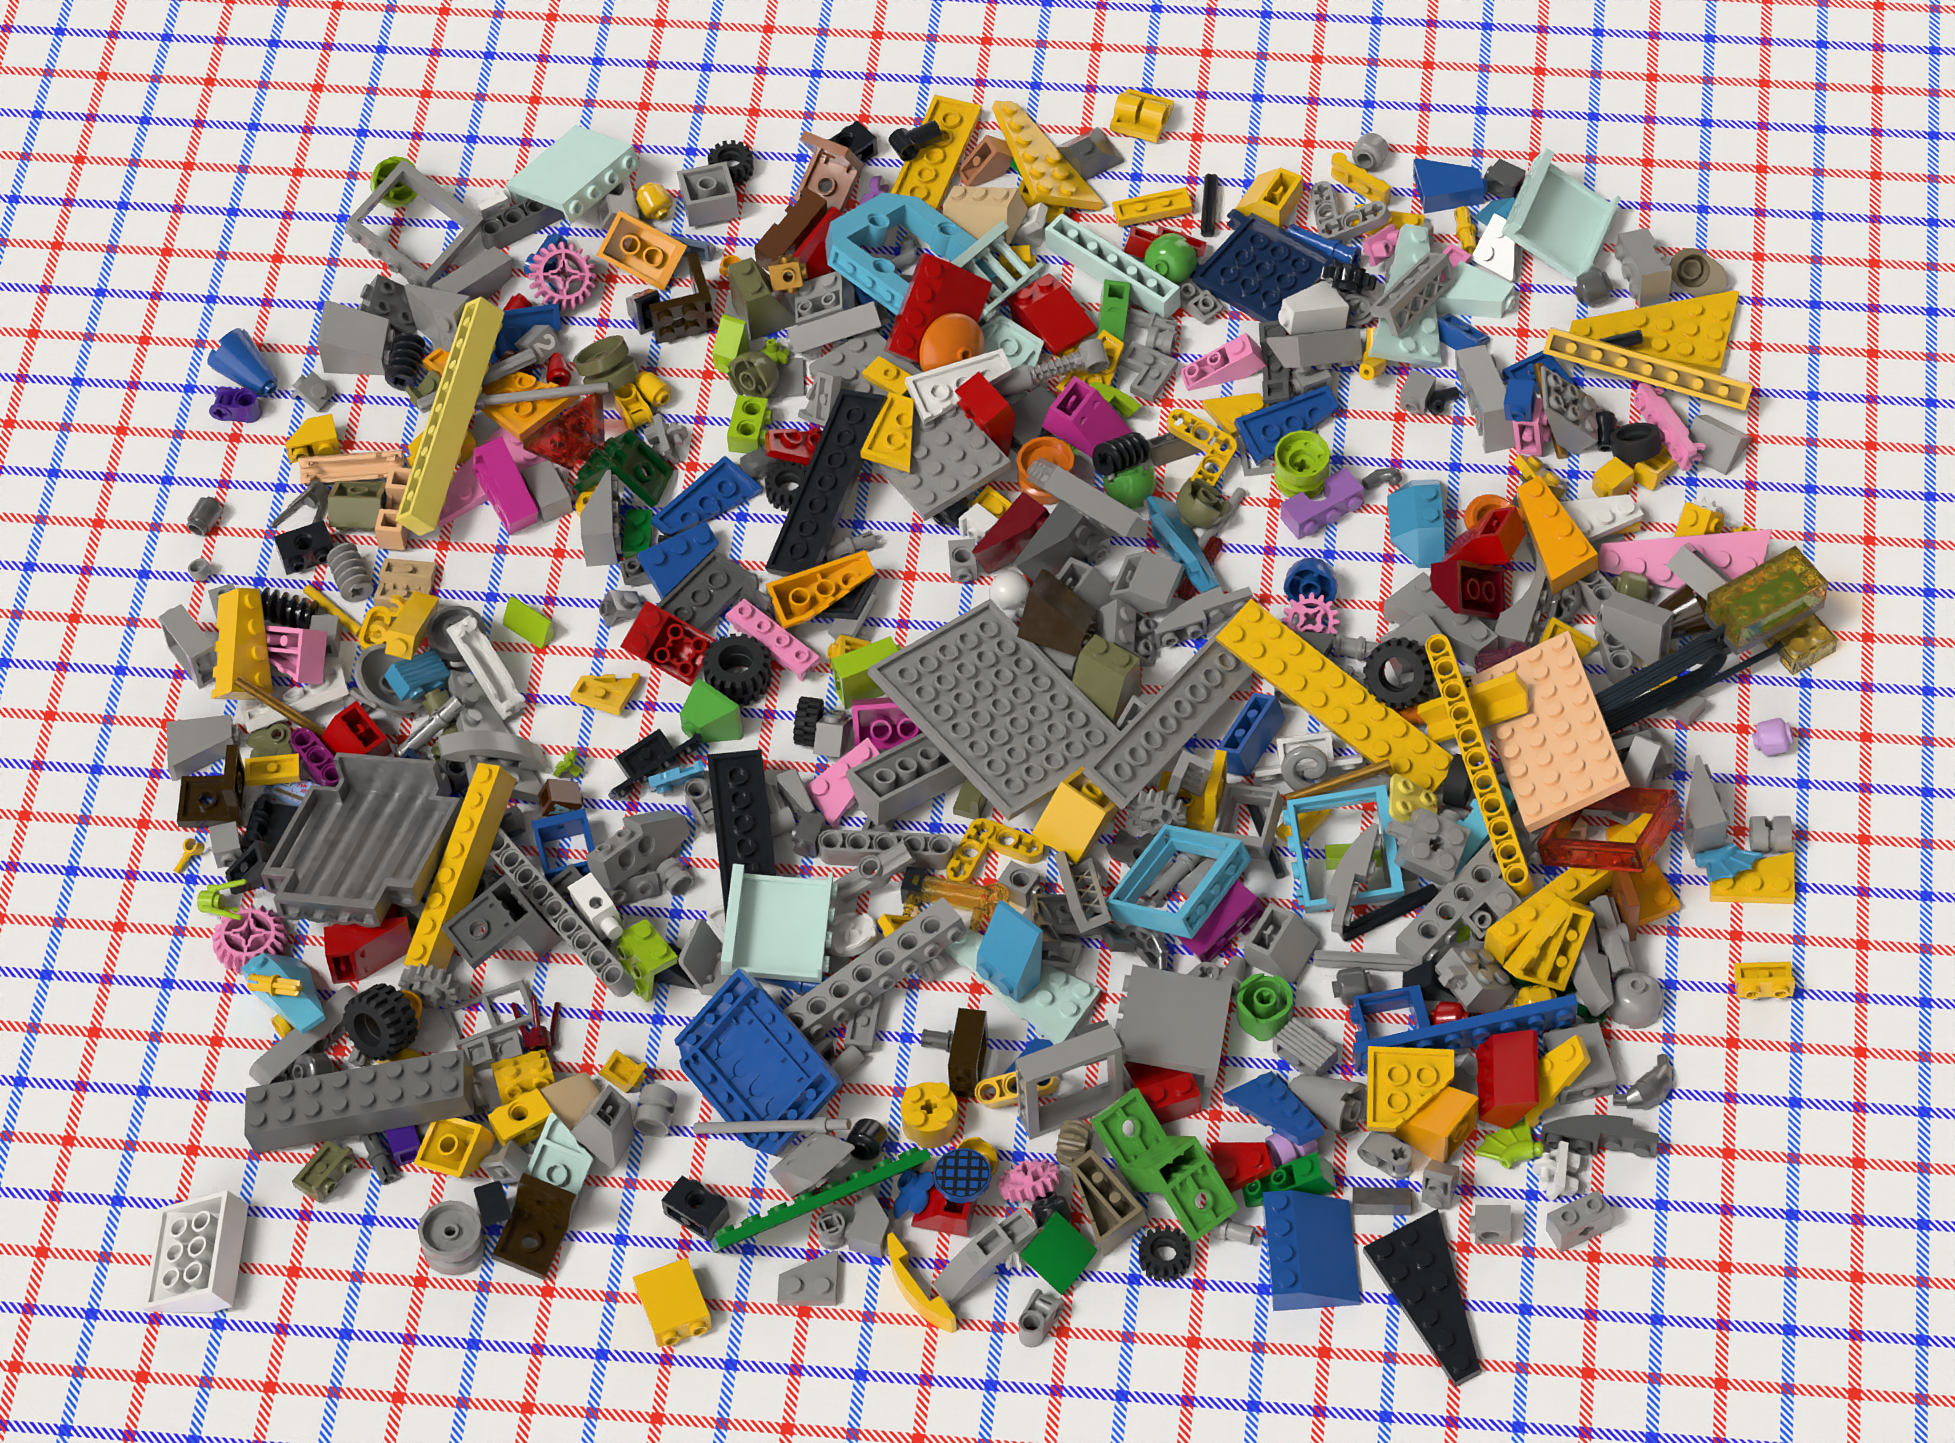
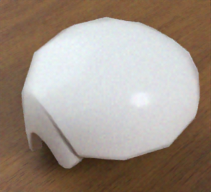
[989,571,1030,610]

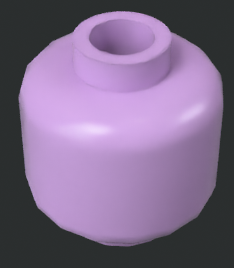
[1752,718,1794,756]

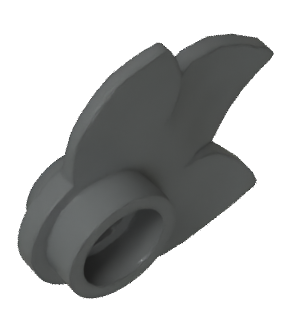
[739,574,774,621]

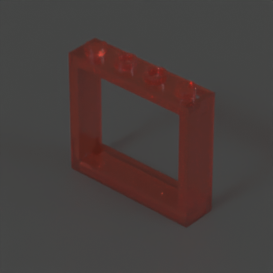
[1537,787,1682,873]

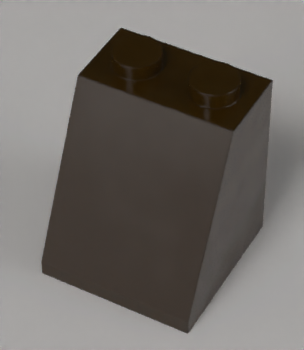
[1017,569,1098,657]

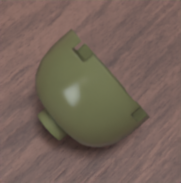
[727,351,779,398]
[1176,477,1230,529]

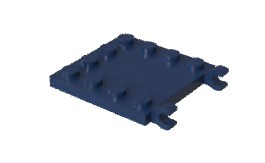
[1189,209,1335,323]

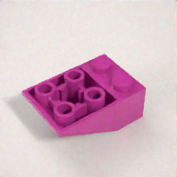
[1042,376,1132,458]

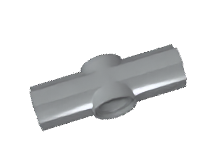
[833,840,916,904]
[1589,895,1636,978]

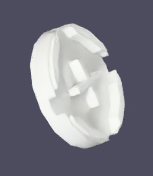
[826,912,878,957]

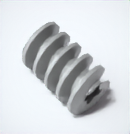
[326,542,374,602]

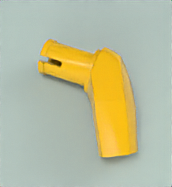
[1359,328,1387,380]

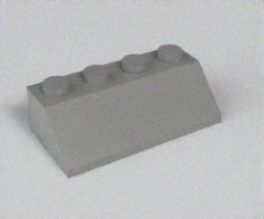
[846,733,965,826]

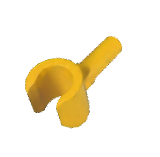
[173,838,205,874]

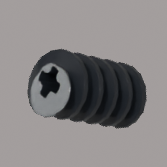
[385,333,426,391]
[1092,432,1150,476]
[261,587,319,629]

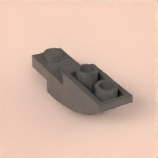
[1540,1115,1659,1158]

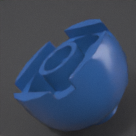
[1283,557,1338,609]

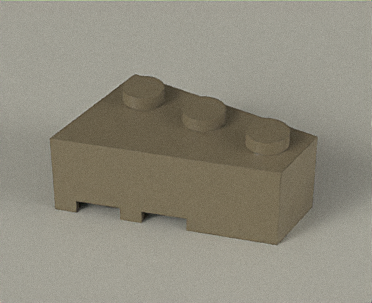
[1069,1149,1149,1257]

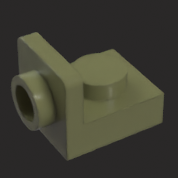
[405,369,442,408]

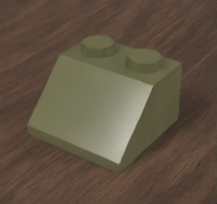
[328,481,387,531]

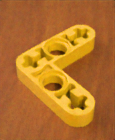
[1166,409,1237,487]
[946,818,1044,889]

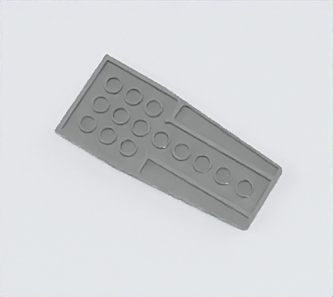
[809,329,1012,521]

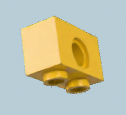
[488,1088,554,1147]

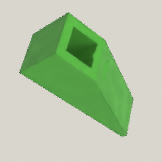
[1097,279,1130,363]

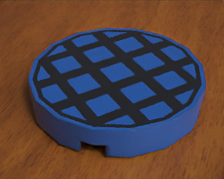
[933,1148,991,1203]

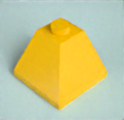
[413,1118,496,1179]

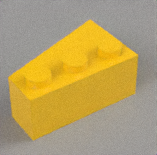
[1503,896,1594,991]

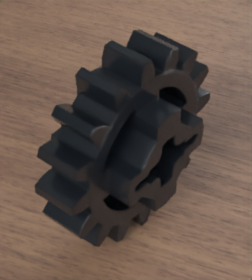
[1320,262,1377,295]

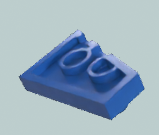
[637,521,719,600]

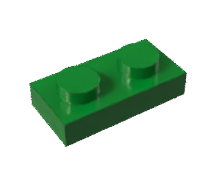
[622,509,653,558]

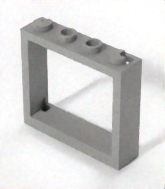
[345,159,483,288]
[1026,457,1139,537]
[1015,1024,1127,1140]

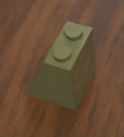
[727,257,797,341]
[1072,634,1141,725]

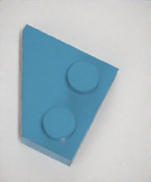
[648,760,704,794]

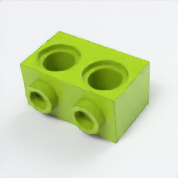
[727,395,773,454]

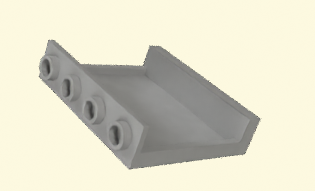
[1115,965,1232,1088]

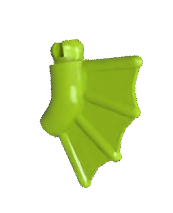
[1473,1120,1544,1168]

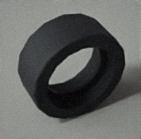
[1610,423,1662,463]
[1442,753,1477,809]

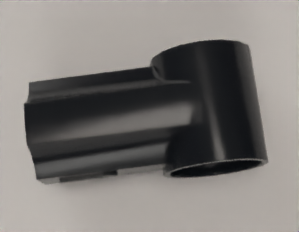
[888,120,943,161]

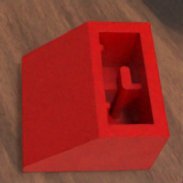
[319,700,392,757]
[911,1171,978,1237]

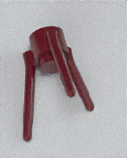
[511,995,560,1053]

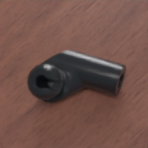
[1427,386,1459,415]

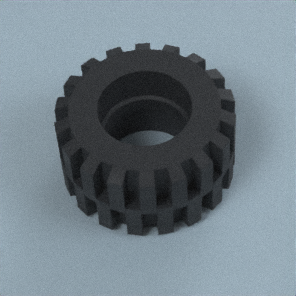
[702,633,772,706]
[1363,637,1435,708]
[343,983,418,1061]

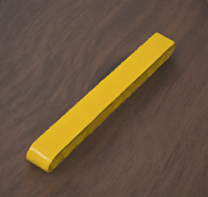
[1425,634,1534,898]

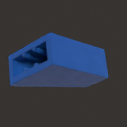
[1413,158,1488,214]

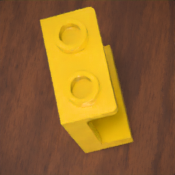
[632,1258,712,1347]

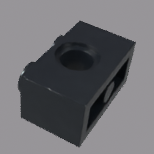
[827,121,878,163]
[273,520,334,575]
[661,1175,730,1242]

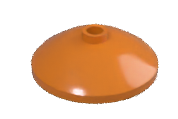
[919,313,985,372]

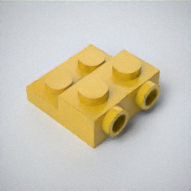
[491,1049,555,1105]

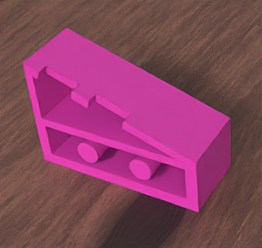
[472,436,540,535]

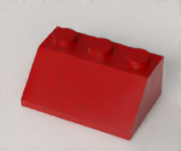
[793,206,862,282]
[1476,1030,1539,1130]

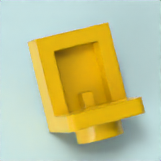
[598,1049,648,1093]

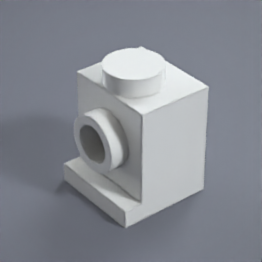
[959,503,999,543]

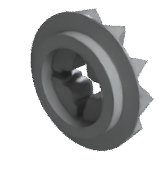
[1342,293,1374,328]

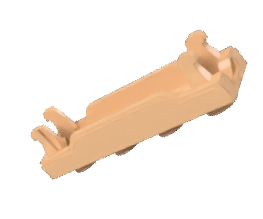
[298,449,405,484]

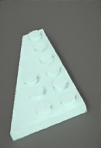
[1368,224,1442,368]
[944,927,1101,1045]

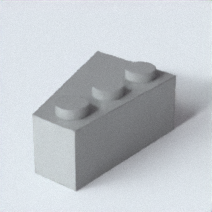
[1614,228,1672,308]

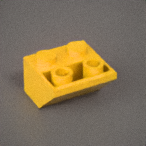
[1235,167,1303,228]

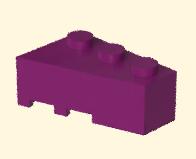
[1176,879,1266,962]

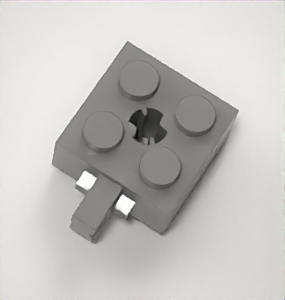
[1384,808,1471,885]
[1435,947,1515,1013]

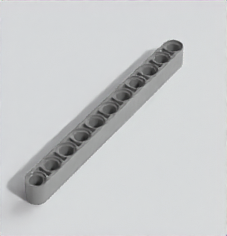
[462,803,635,997]

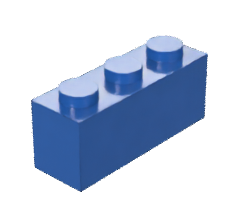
[1217,692,1286,777]

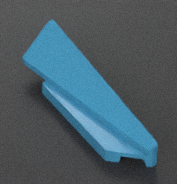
[1146,495,1220,594]

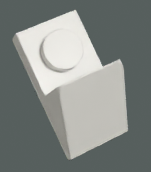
[1011,202,1048,247]

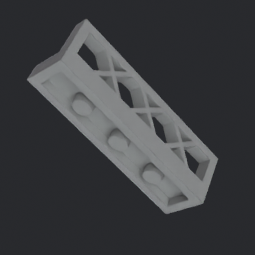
[1369,252,1456,336]
[1166,750,1214,800]
[1054,851,1112,933]

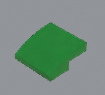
[1018,1211,1098,1295]

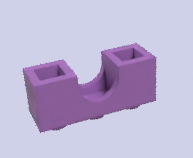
[1280,467,1364,540]

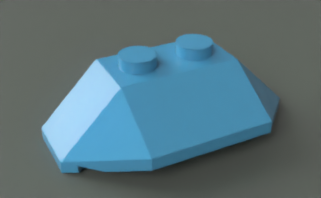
[1387,479,1445,568]

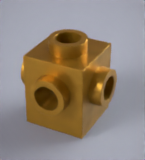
[768,254,808,293]

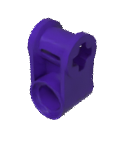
[209,387,262,423]

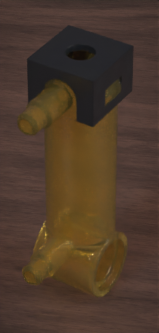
[900,866,1010,931]

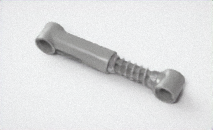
[993,339,1110,398]

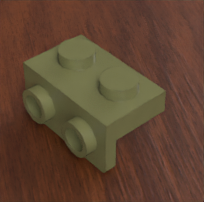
[292,1140,356,1203]

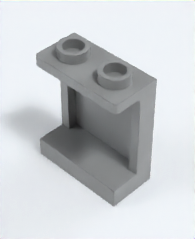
[1542,1022,1617,1105]

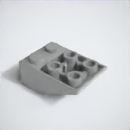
[1541,366,1598,455]
[580,470,622,567]
[1683,755,1730,859]
[768,1131,855,1197]

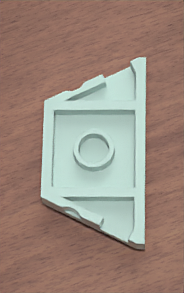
[510,1112,594,1212]

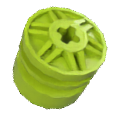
[1274,430,1330,499]

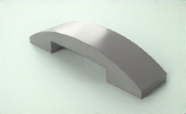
[437,730,546,771]

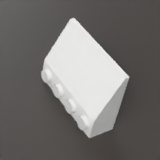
[143,1190,248,1313]

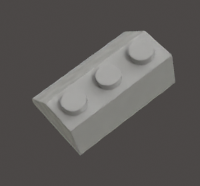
[1267,328,1363,373]

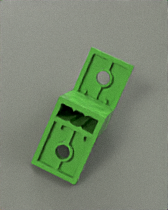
[1089,1088,1239,1241]

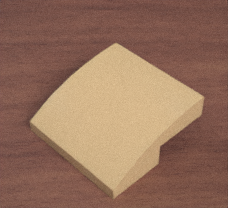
[373,558,437,608]
[540,1072,599,1131]

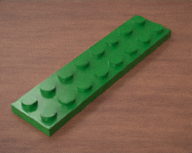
[709,1146,931,1253]

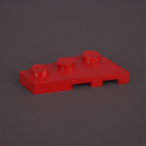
[765,427,822,465]

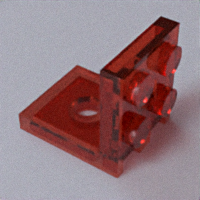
[523,392,605,470]

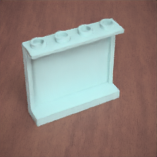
[505,125,641,224]
[1501,148,1621,283]
[721,864,838,983]

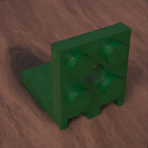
[573,429,674,508]

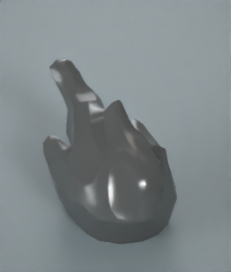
[740,448,796,478]

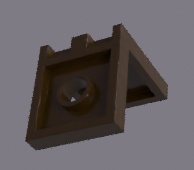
[649,252,716,344]
[177,745,246,827]
[491,1173,577,1280]

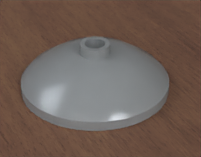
[354,644,431,714]

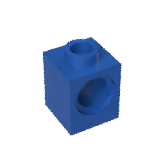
[1503,379,1537,422]

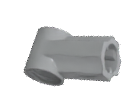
[766,783,796,838]

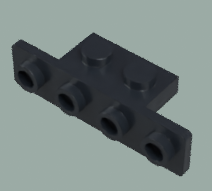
[608,728,702,799]

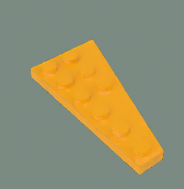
[422,347,580,441]

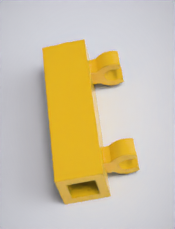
[370,591,439,660]

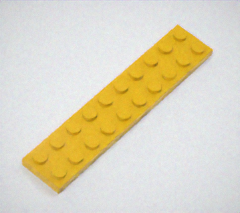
[1216,599,1453,794]

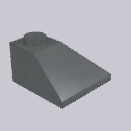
[1056,127,1124,181]

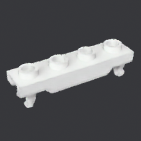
[446,615,526,721]

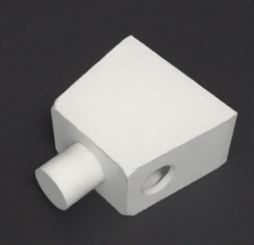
[567,872,623,940]

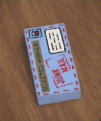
[263,779,320,807]

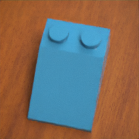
[976,900,1043,1002]

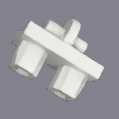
[1532,1141,1581,1200]

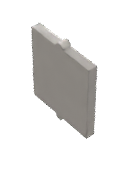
[768,358,804,399]

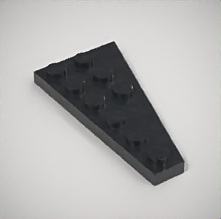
[1363,1209,1480,1387]

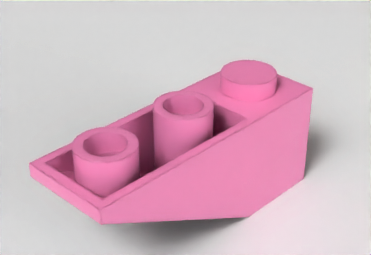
[1180,333,1267,391]

